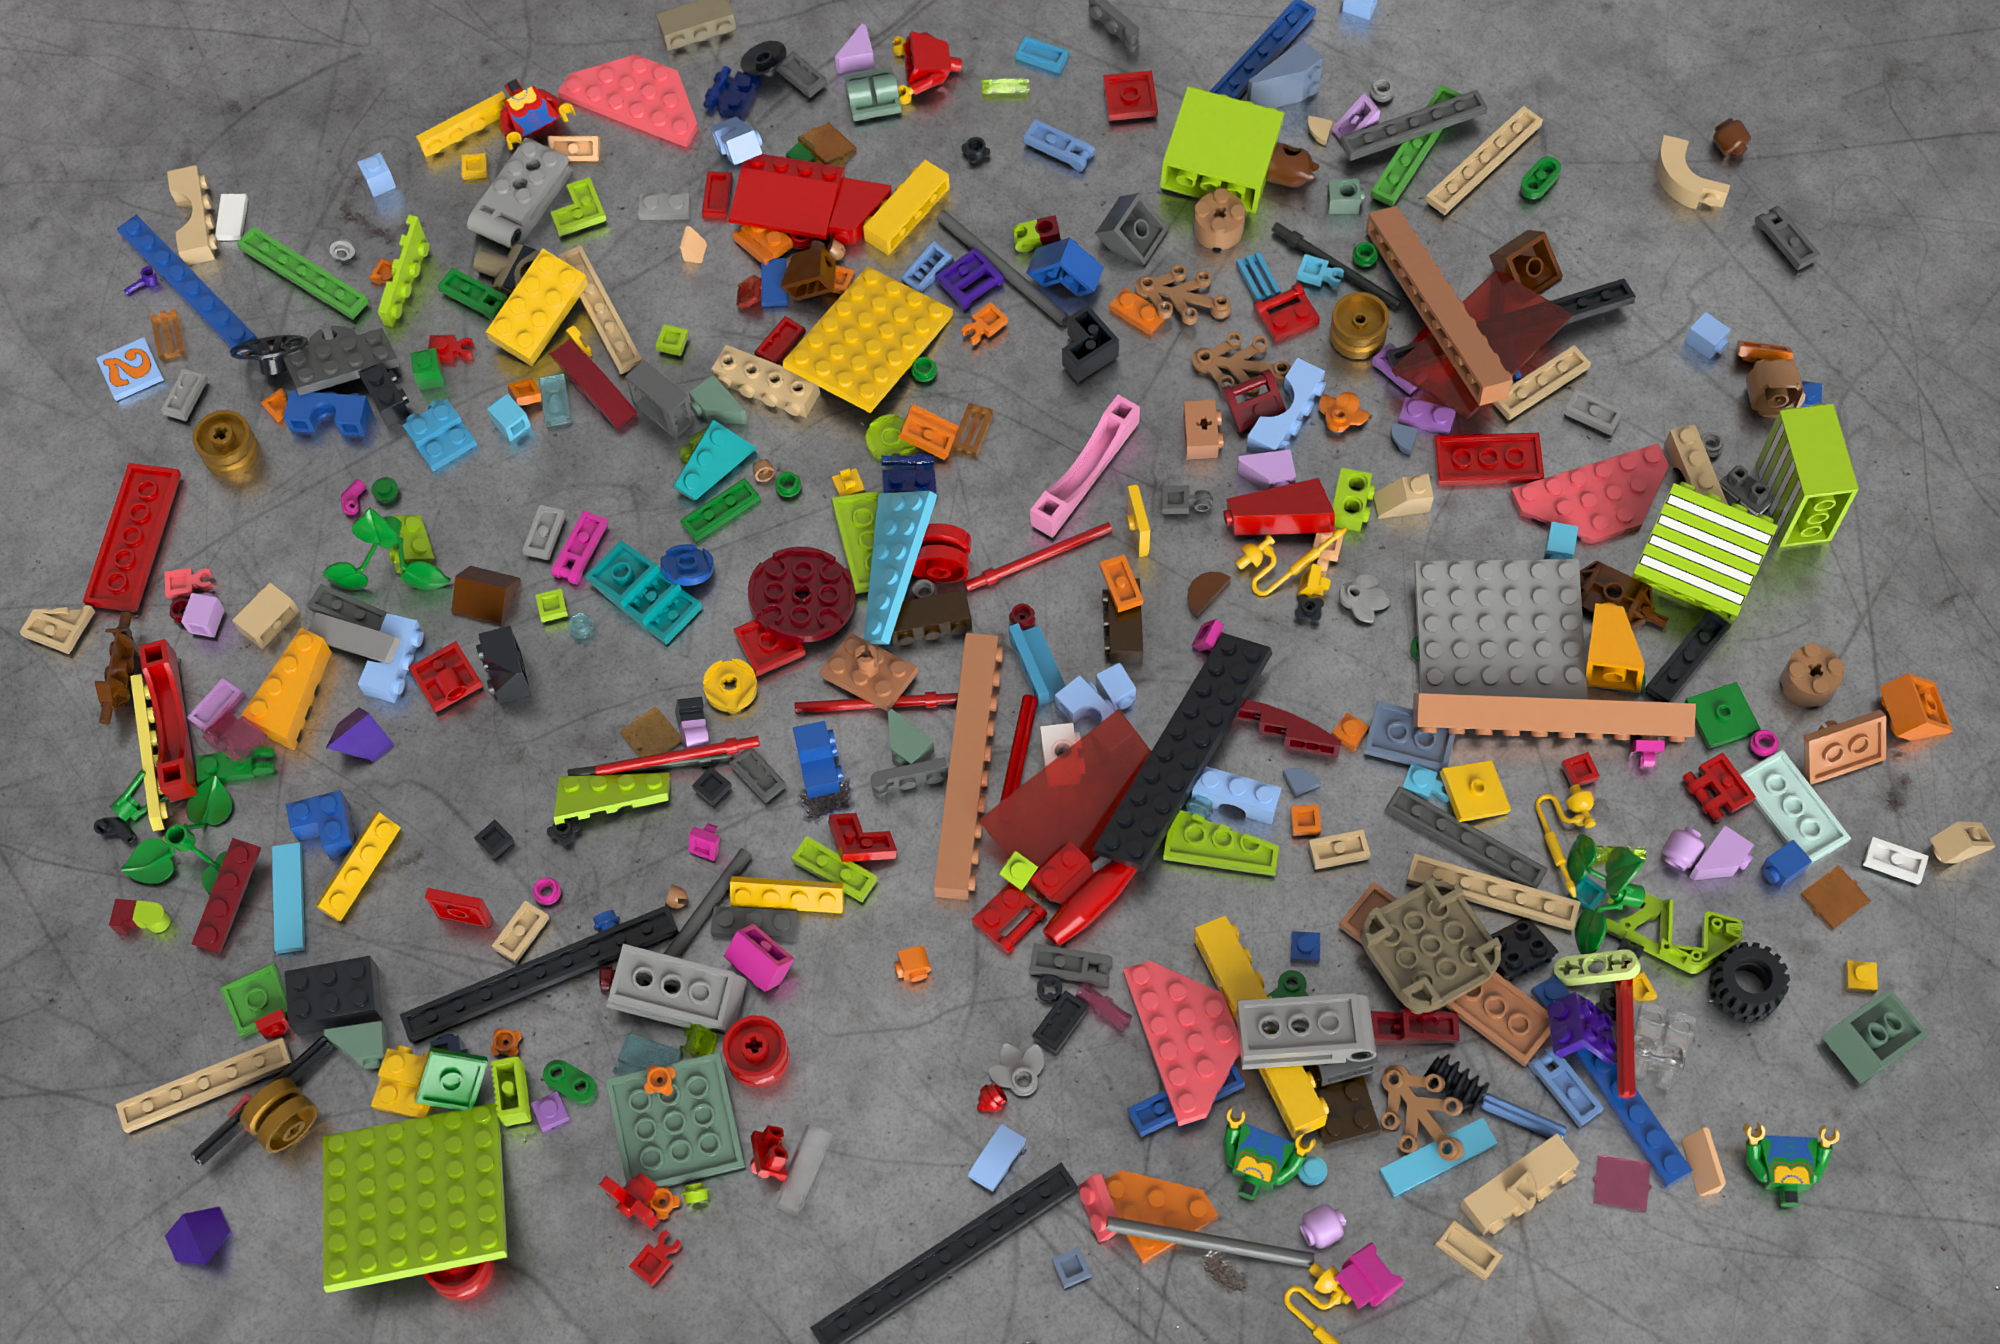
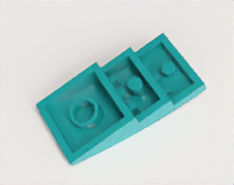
[584,540,703,645]

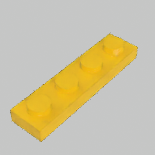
[416,91,507,158]
[314,812,401,921]
[730,876,844,913]

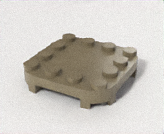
[1360,878,1502,1014]

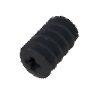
[1424,1054,1490,1115]

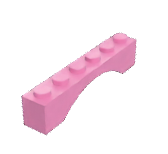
[1030,395,1140,538]

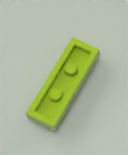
[791,836,877,903]

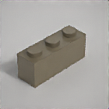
[656,0,736,51]

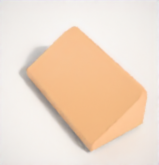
[549,136,600,161]
[1682,1127,1726,1196]

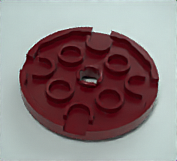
[748,547,856,642]

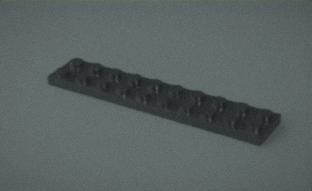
[1093,633,1273,872]

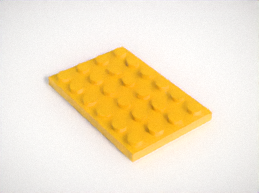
[783,266,953,413]

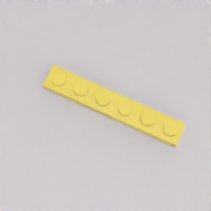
[130,674,168,831]

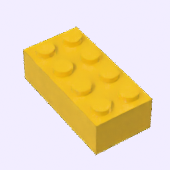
[486,248,588,367]

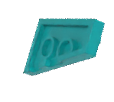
[672,420,757,501]

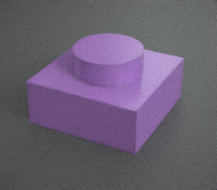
[531,1091,570,1132]

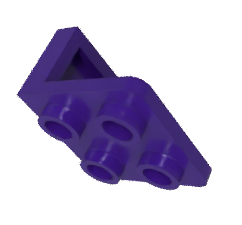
[1547,991,1617,1065]

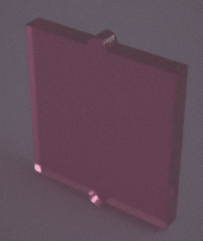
[1592,1154,1652,1212]

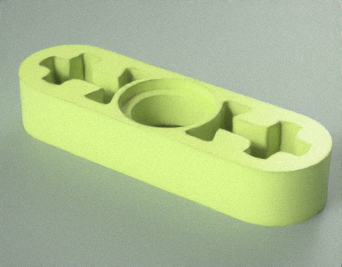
[1554,950,1641,986]

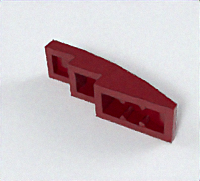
[550,339,637,430]
[1235,699,1341,757]
[1371,1009,1460,1045]

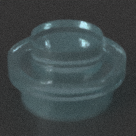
[568,613,595,639]
[1186,795,1213,818]

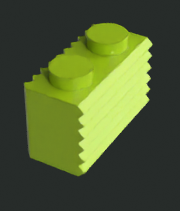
[490,1056,531,1126]

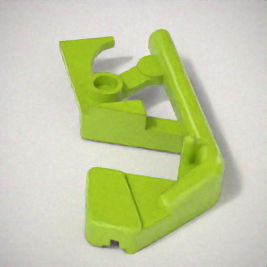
[1606,892,1743,974]

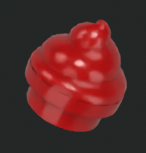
[977,1082,1007,1112]

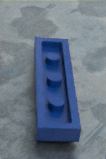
[1127,1063,1245,1137]

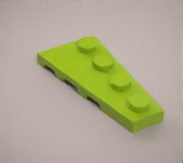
[378,214,429,327]
[831,490,883,594]
[553,773,670,825]
[1163,810,1279,876]

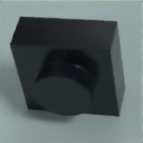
[692,766,732,806]
[474,820,515,860]

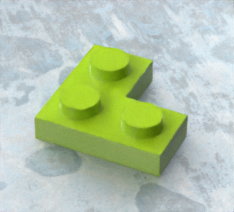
[550,177,607,237]

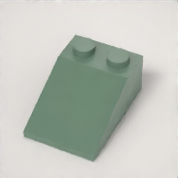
[1822,988,1929,1084]

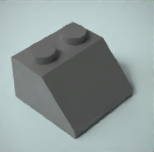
[1095,193,1169,265]

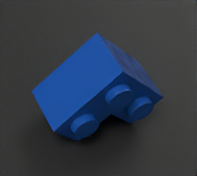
[1026,238,1104,297]
[792,721,844,799]
[286,790,356,859]

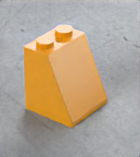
[1586,603,1645,693]

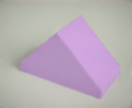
[835,23,875,74]
[1332,93,1380,140]

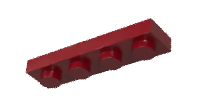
[191,838,261,954]

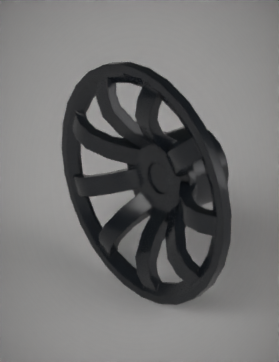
[230,335,308,375]

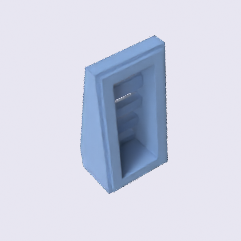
[900,240,954,293]

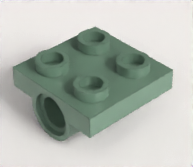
[844,68,902,121]

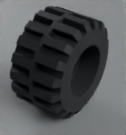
[1709,942,1790,1022]

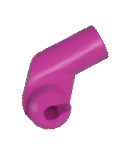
[340,479,366,515]

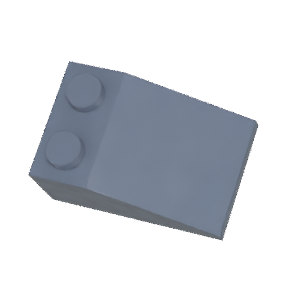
[1247,40,1323,108]

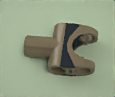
[473,244,540,298]

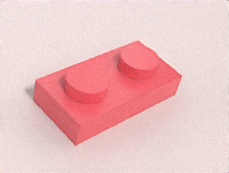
[1078,1174,1118,1242]

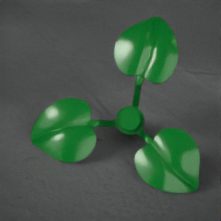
[323,507,451,590]
[121,775,248,894]
[1567,834,1645,955]

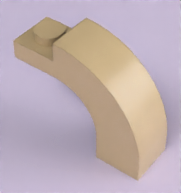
[1656,135,1730,209]

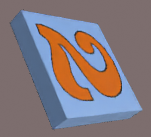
[96,337,164,401]

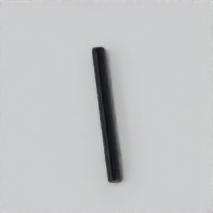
[191,1036,333,1166]

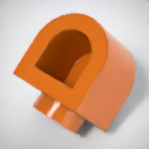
[894,946,931,982]

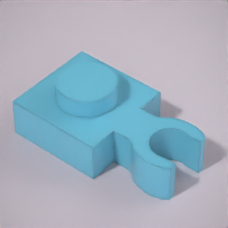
[1296,254,1344,287]
[1402,763,1449,802]

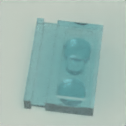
[613,1033,683,1076]

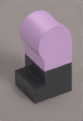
[675,697,709,749]

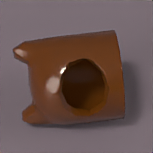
[1267,142,1319,188]

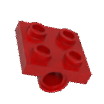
[408,641,483,713]

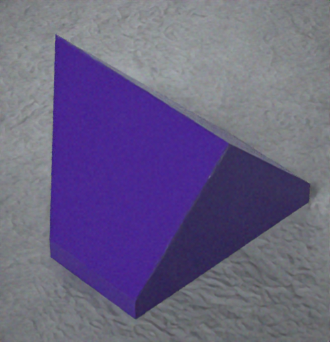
[326,707,393,762]
[165,1207,232,1265]

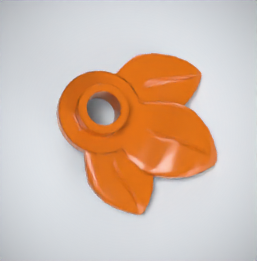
[1319,392,1369,432]

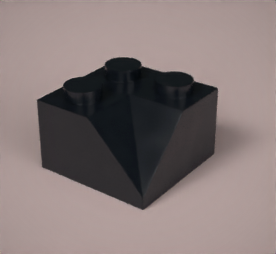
[476,625,532,704]

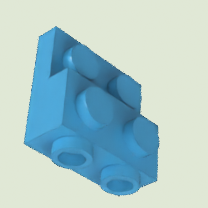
[402,399,477,472]

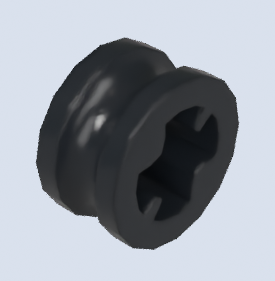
[1037,975,1063,1004]

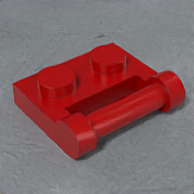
[1253,283,1320,343]
[972,882,1048,954]

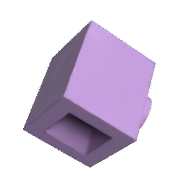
[181,593,225,638]

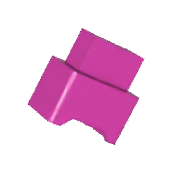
[1334,1242,1404,1309]

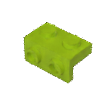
[389,515,434,573]

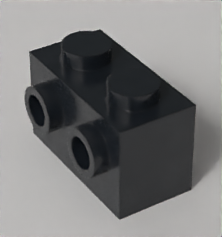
[359,363,410,428]

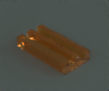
[150,308,186,361]
[951,403,993,457]

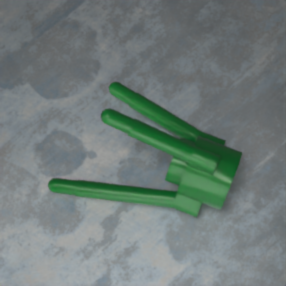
[109,769,168,822]

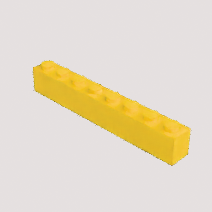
[1194,915,1329,1139]

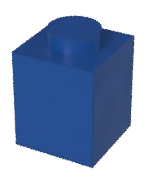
[1761,839,1812,889]

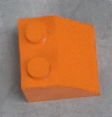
[1879,673,1953,741]

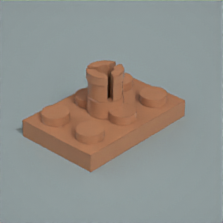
[820,633,918,712]
[1804,710,1886,785]

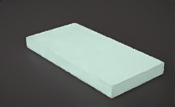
[1740,749,1851,864]

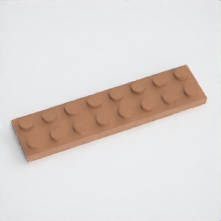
[1338,881,1551,1067]

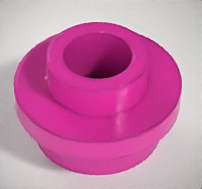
[1750,730,1779,757]
[532,877,561,905]

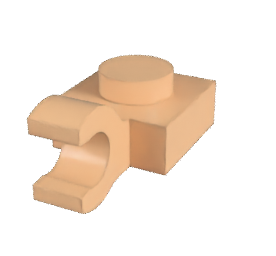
[1313,532,1344,577]

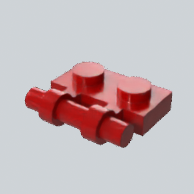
[1682,752,1756,823]

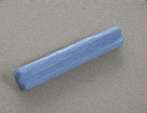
[1481,1093,1567,1140]

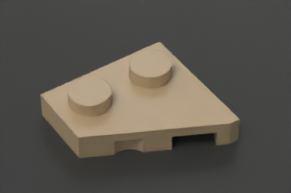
[20,605,95,654]

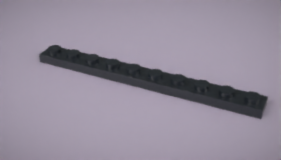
[1386,278,1636,377]
[399,905,679,1043]
[810,1162,1078,1344]

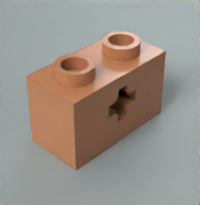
[1183,400,1223,460]

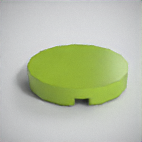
[865,414,916,464]

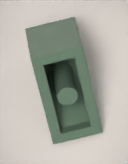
[689,375,747,425]
[888,709,934,767]
[324,1021,389,1069]

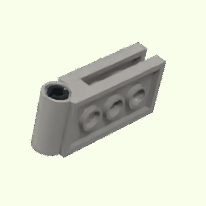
[467,137,573,248]
[606,944,747,1037]
[1236,993,1376,1069]

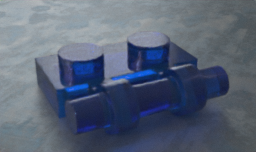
[703,66,761,121]
[881,453,936,494]

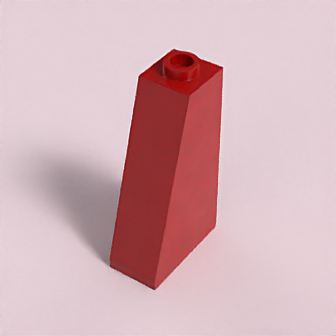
[1223,478,1335,535]

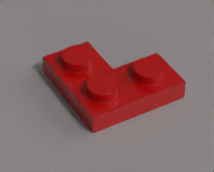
[828,813,897,862]

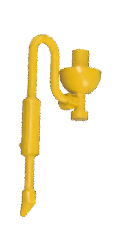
[1235,527,1347,596]
[1535,784,1596,898]
[1284,1262,1352,1344]

